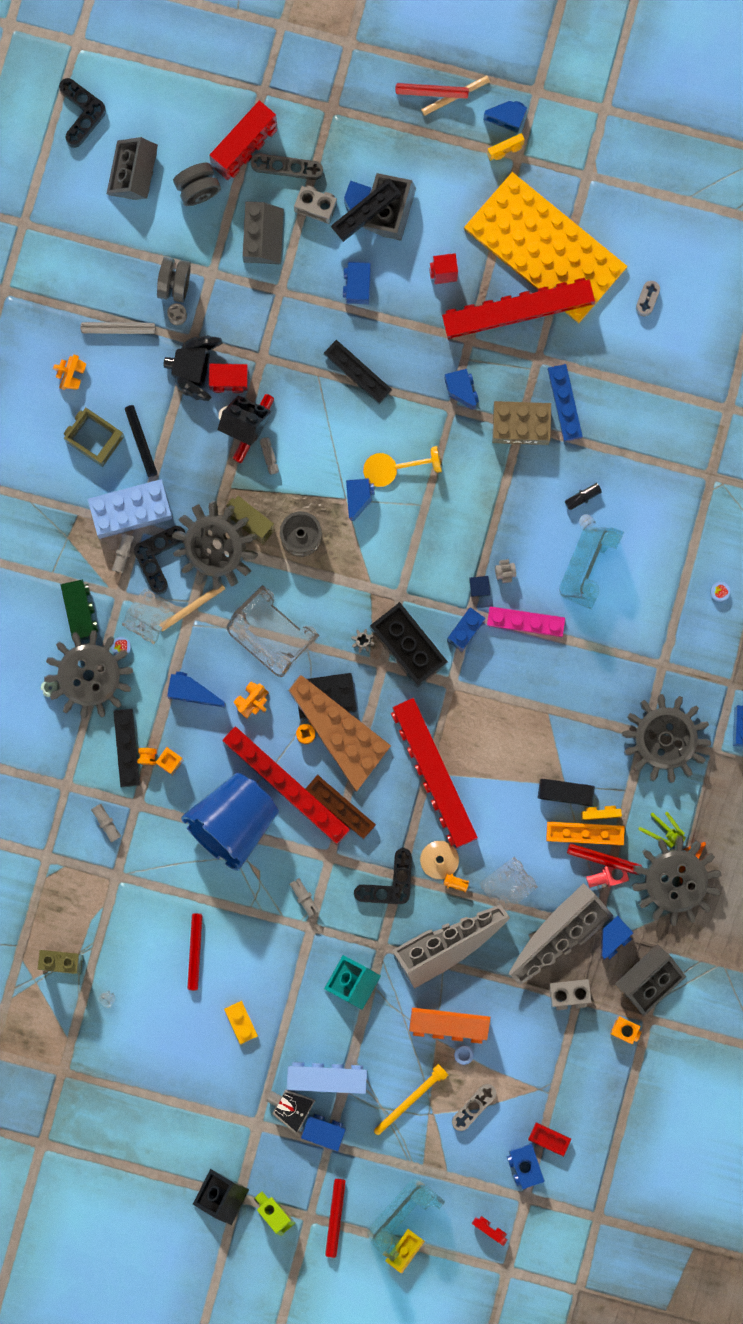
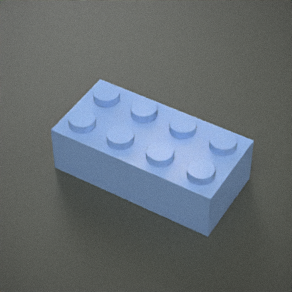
[88,479,173,539]
[287,1062,367,1094]

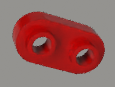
[472,1216,508,1246]

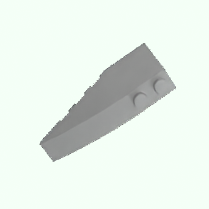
[509,883,614,985]
[392,905,510,989]

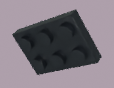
[294,673,357,719]

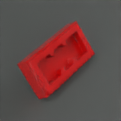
[528,1122,571,1157]

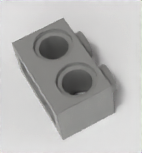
[294,186,337,224]
[549,979,591,1010]

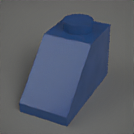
[483,101,527,133]
[346,478,375,521]

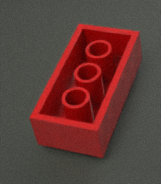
[209,100,277,180]

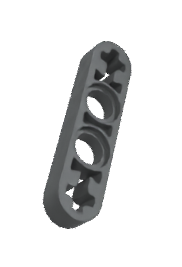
[251,153,323,180]

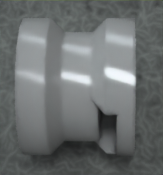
[167,303,187,325]

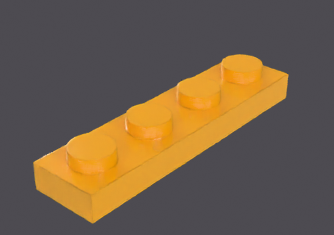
[546,822,625,846]

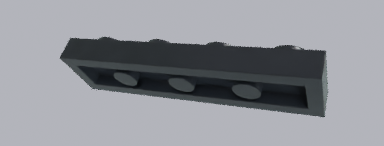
[331,178,402,242]
[324,339,392,405]
[113,709,140,788]

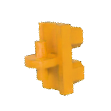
[53,354,86,390]
[234,682,269,719]

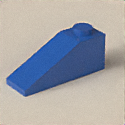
[167,672,226,708]

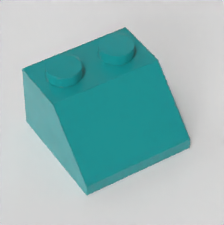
[324,955,381,1010]

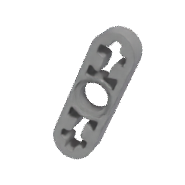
[452,1084,496,1131]

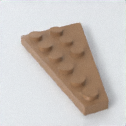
[288,675,391,792]

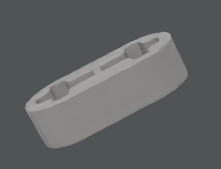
[636,281,660,317]

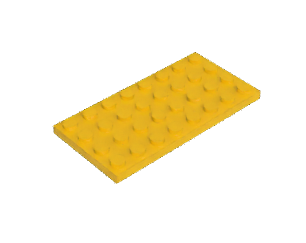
[464,172,627,324]

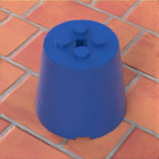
[181,773,279,871]

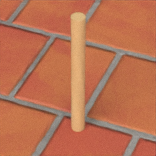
[421,75,490,116]
[158,584,225,632]

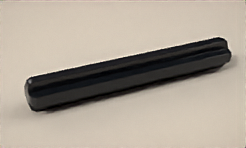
[125,405,157,477]

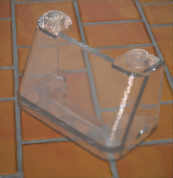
[226,585,320,677]

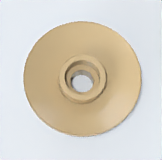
[420,841,459,879]

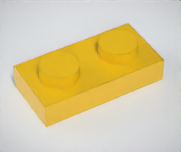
[487,133,525,161]
[581,806,622,821]
[224,1001,258,1045]
[385,1229,425,1273]

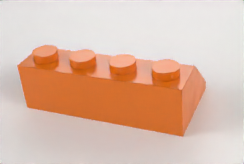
[409,1008,490,1044]

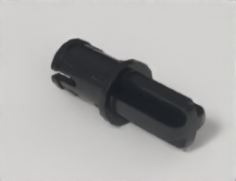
[565,483,602,510]

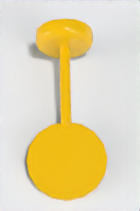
[363,446,442,487]

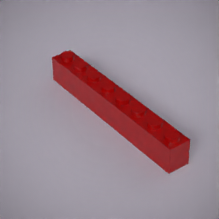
[442,278,595,339]
[391,698,478,849]
[222,726,350,845]

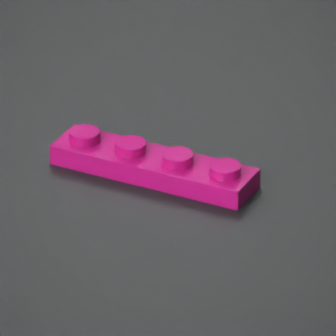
[487,606,565,637]

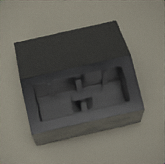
[217,395,272,446]

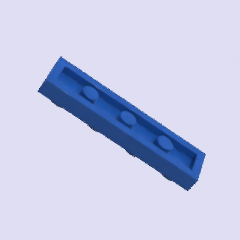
[547,364,583,442]

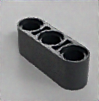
[537,779,595,806]

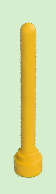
[374,1064,449,1135]

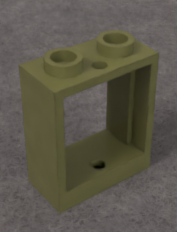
[64,407,124,467]
[226,496,275,545]
[37,950,83,975]

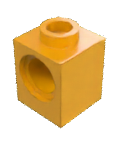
[155,747,184,776]
[610,1016,642,1044]

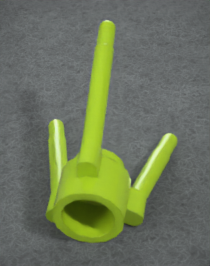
[638,812,686,849]

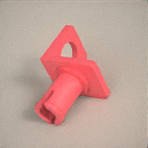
[586,866,629,888]

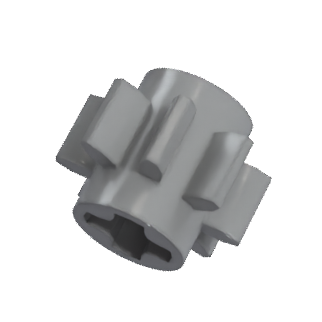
[495,559,516,583]
[351,629,374,653]

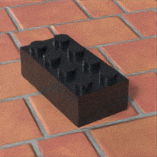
[370,602,448,688]

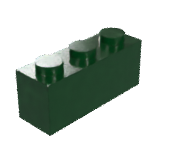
[60,579,99,642]

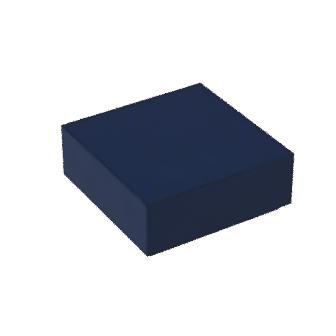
[469,576,490,597]

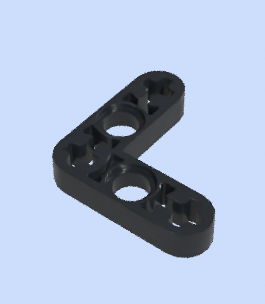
[59,78,106,148]
[134,526,185,594]
[354,848,412,905]

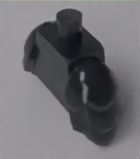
[163,335,223,401]

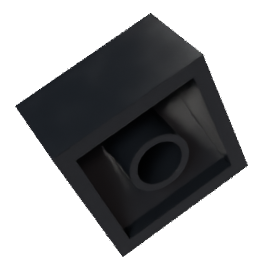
[193,1169,249,1225]

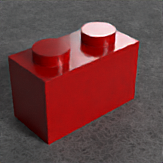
[429,253,458,284]
[209,364,248,393]

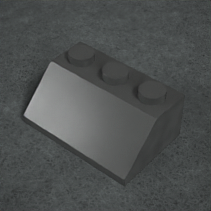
[106,137,158,200]
[362,173,416,240]
[242,202,284,264]
[615,944,686,1016]

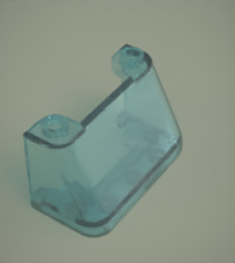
[559,527,624,609]
[367,1179,445,1261]

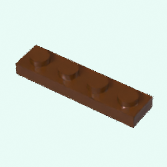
[305,774,376,840]

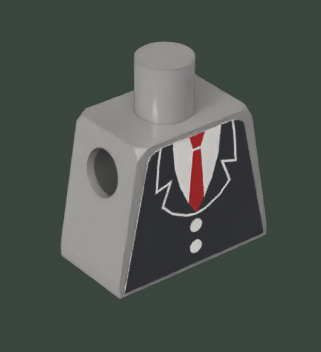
[266,1090,315,1133]

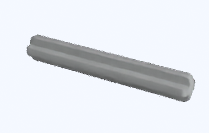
[81,322,156,334]

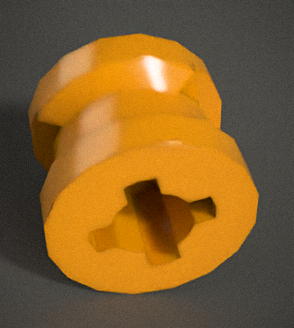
[296,724,315,744]
[137,748,157,765]

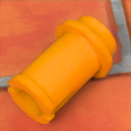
[443,874,469,893]

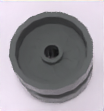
[173,162,221,206]
[157,257,191,303]
[280,511,322,557]

